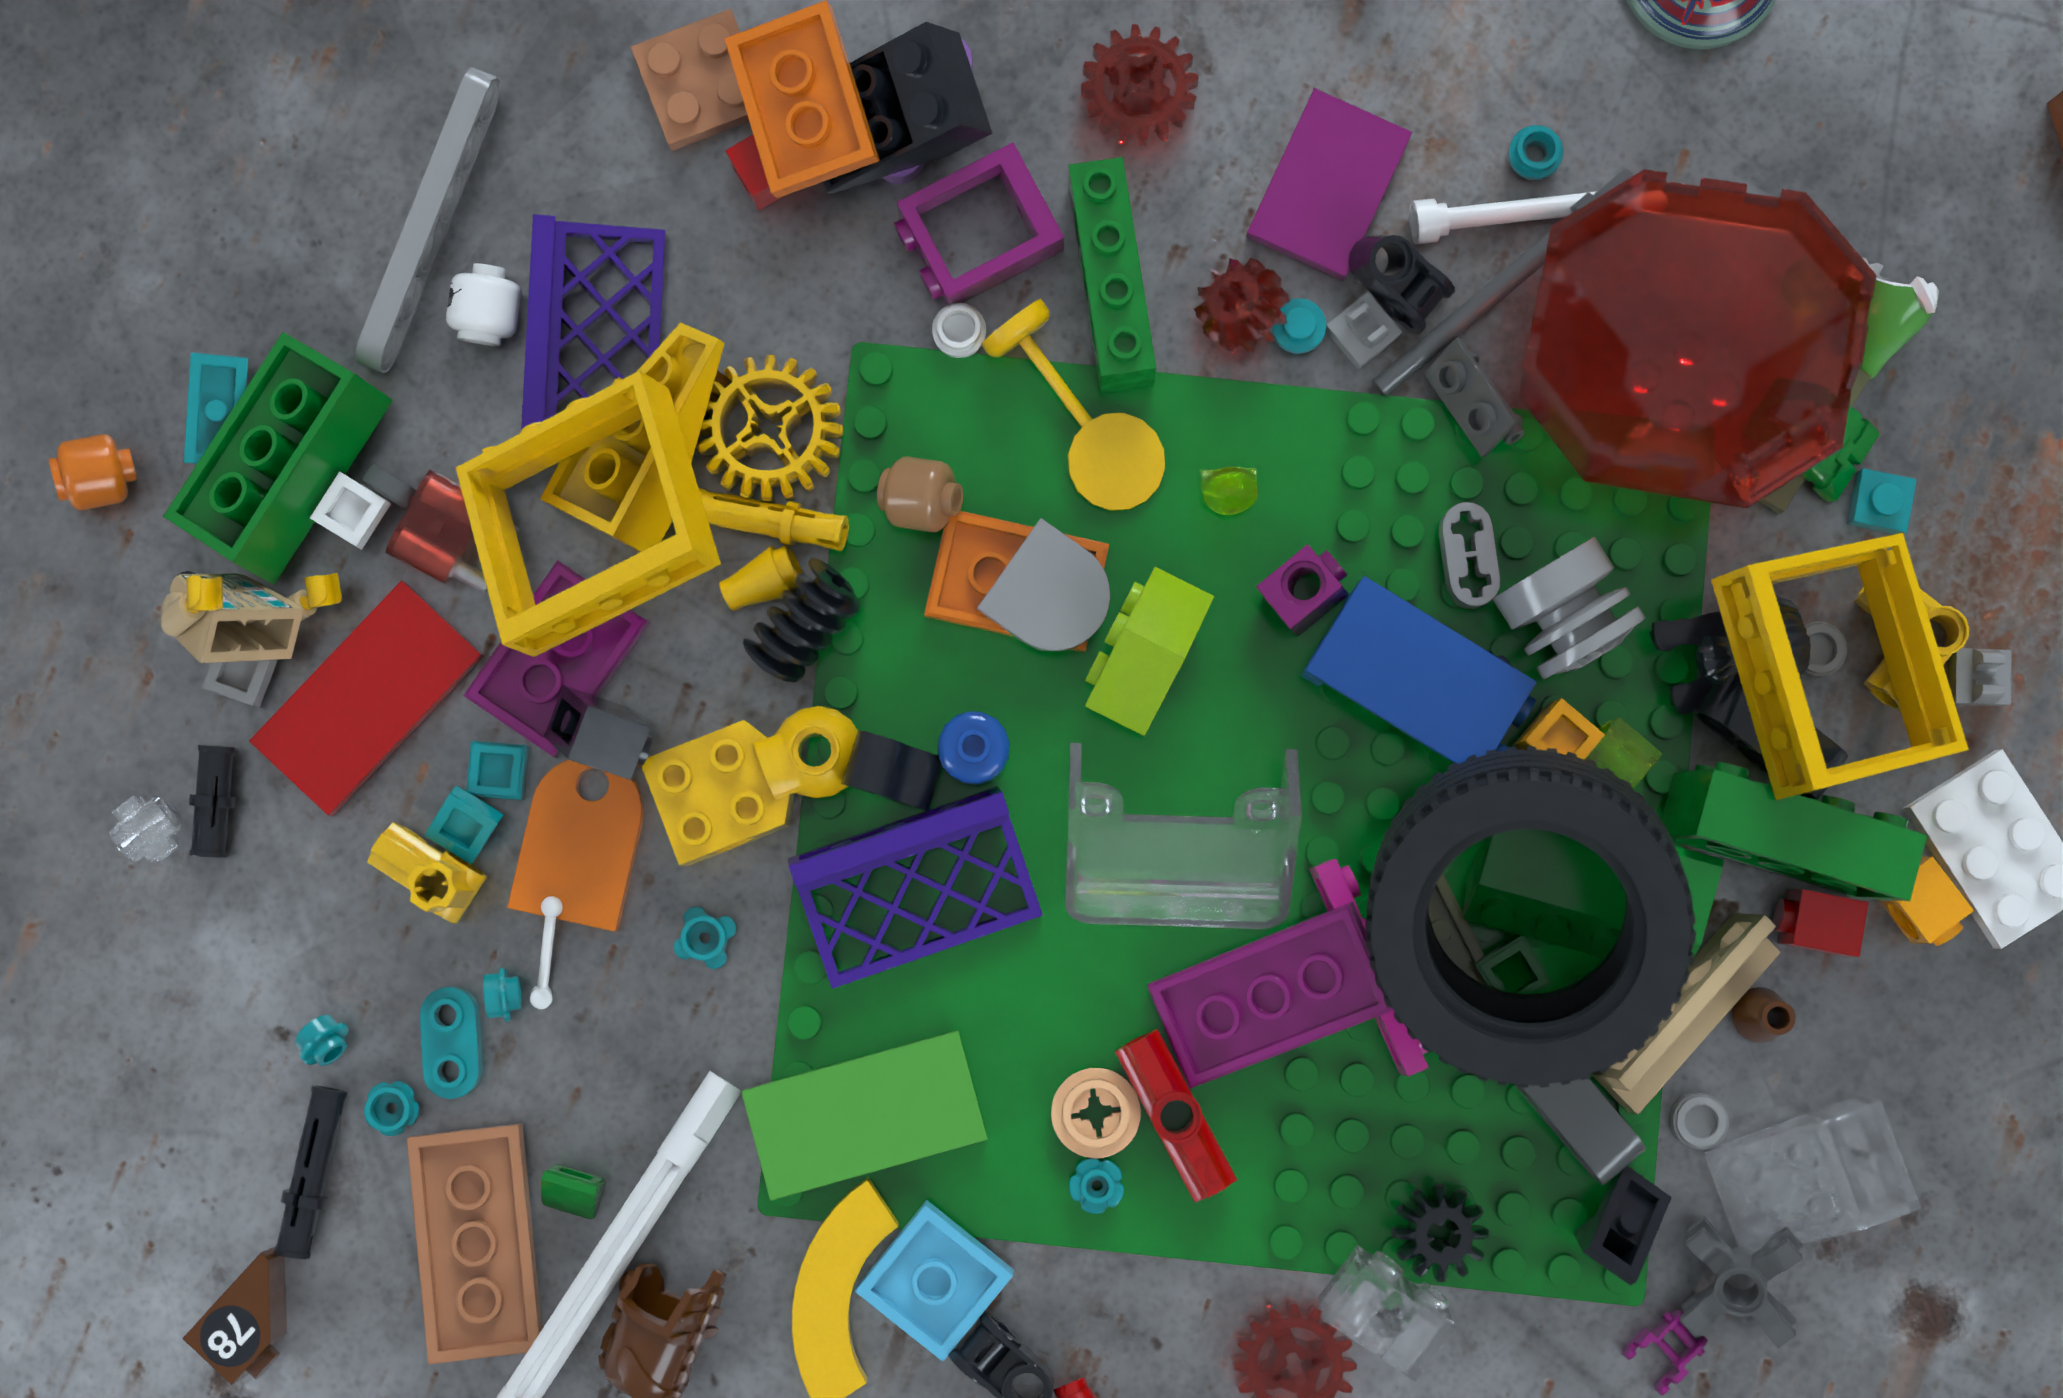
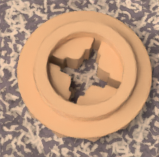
[1051,1067,1141,1158]

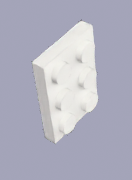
[1903,749,2063,949]

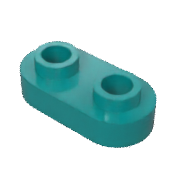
[420,986,483,1099]

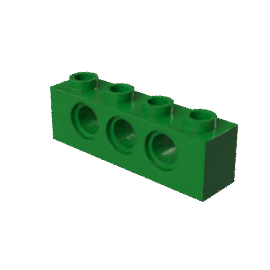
[1068,157,1156,394]

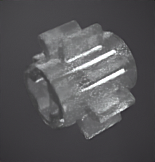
[109,795,182,863]

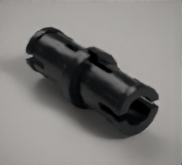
[189,745,236,858]

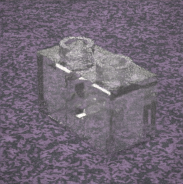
[1318,1245,1456,1382]

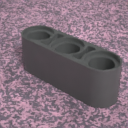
[1513,1078,1646,1186]

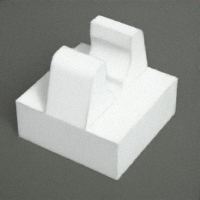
[310,471,391,550]

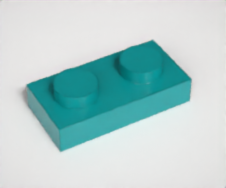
[184,352,248,464]

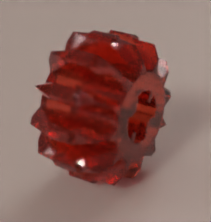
[1194,258,1290,353]

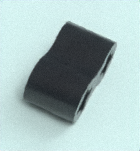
[841,730,942,811]

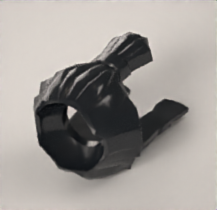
[1649,595,1811,714]

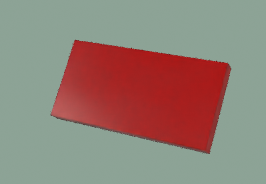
[249,580,484,816]

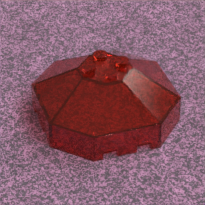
[1519,169,1877,508]

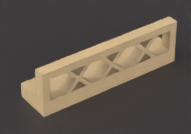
[1591,913,1781,1115]

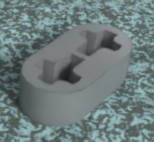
[1438,502,1500,609]

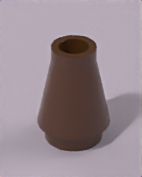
[1733,987,1796,1043]

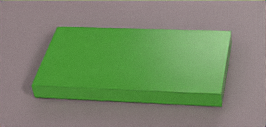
[741,1030,988,1201]

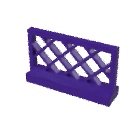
[521,214,665,430]
[788,786,1043,989]

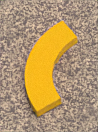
[792,1177,899,1398]

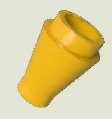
[719,545,804,611]

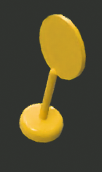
[981,298,1165,511]

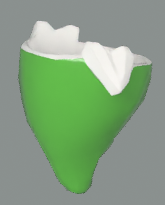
[1843,258,1939,379]

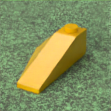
[540,322,725,552]

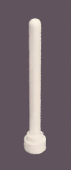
[1409,185,1669,245]

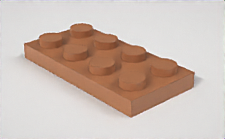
[407,1123,543,1364]

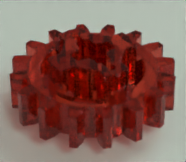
[1081,24,1199,147]
[1232,1300,1357,1398]

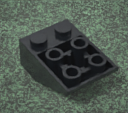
[823,21,993,194]

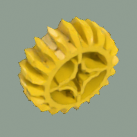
[697,354,844,503]

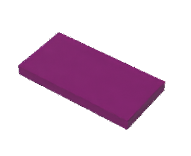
[1147,901,1394,1089]

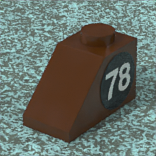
[182,1247,287,1385]

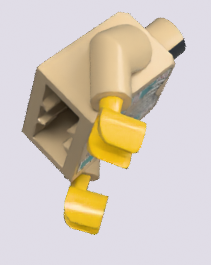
[160,571,342,663]

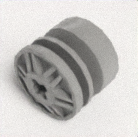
[1493,537,1646,680]

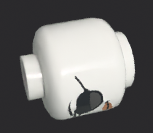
[446,263,522,346]

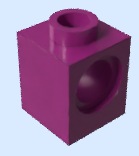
[1256,544,1349,636]

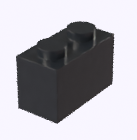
[544,685,652,780]

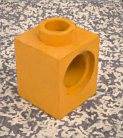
[1513,698,1605,759]
[1878,856,1974,946]

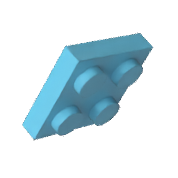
[855,1200,1014,1362]

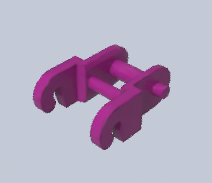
[1622,1310,1708,1395]

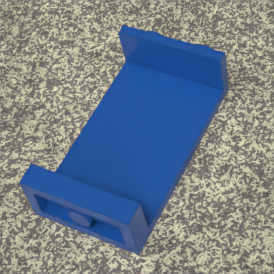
[1300,576,1537,764]

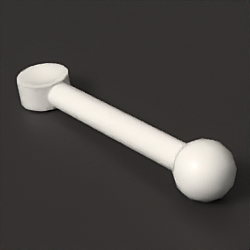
[530,896,563,1009]

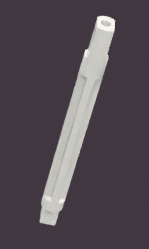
[496,1071,742,1398]

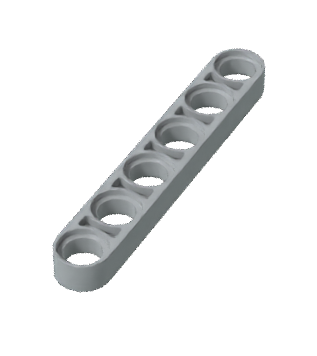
[355,68,501,373]

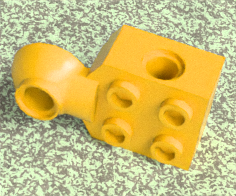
[641,706,858,866]

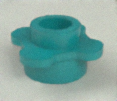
[674,907,737,969]

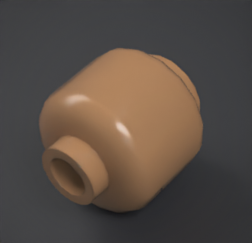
[877,457,963,533]

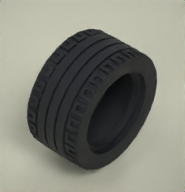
[1365,746,1696,1088]

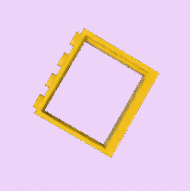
[455,371,721,657]
[1711,533,1969,800]

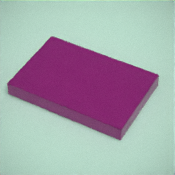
[1246,88,1412,281]
[463,560,650,758]

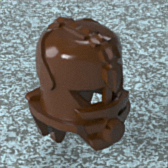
[598,1263,726,1398]

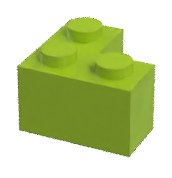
[1085,567,1214,736]

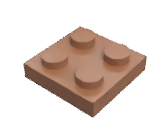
[630,9,749,151]

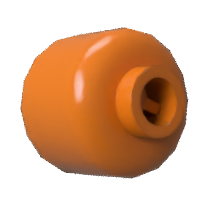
[49,434,137,511]

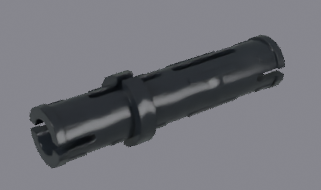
[273,1085,348,1259]

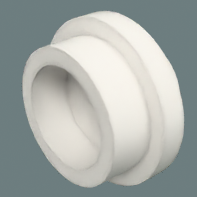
[932,303,986,358]

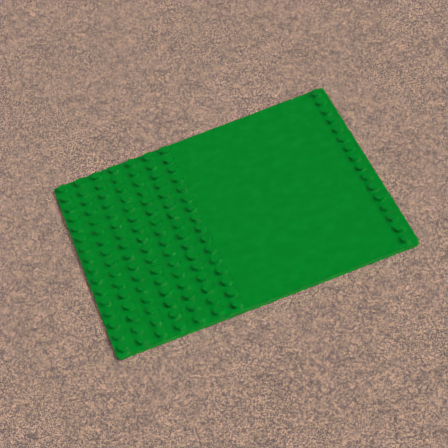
[757,342,1716,1306]

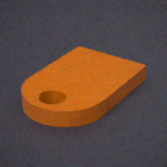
[507,760,645,932]

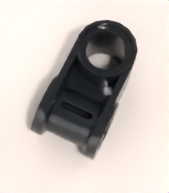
[1348,235,1455,334]
[948,1311,1054,1398]

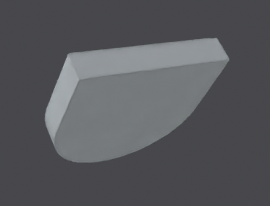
[977,518,1110,651]

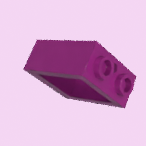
[893,142,1064,306]

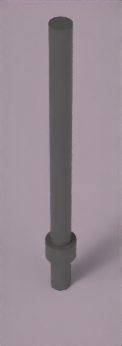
[1372,168,1639,397]

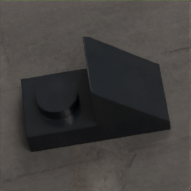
[1574,1166,1672,1286]

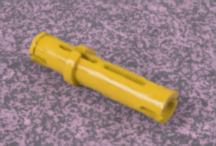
[699,488,849,551]

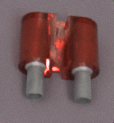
[385,469,520,593]

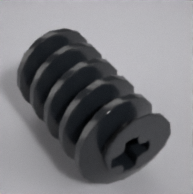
[743,558,860,682]

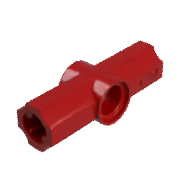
[1114,1029,1237,1203]

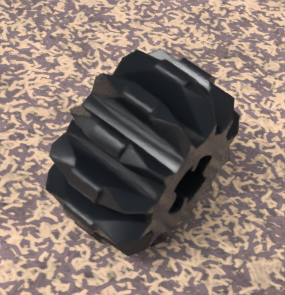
[1390,1183,1489,1282]

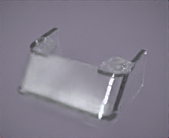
[1065,743,1302,929]

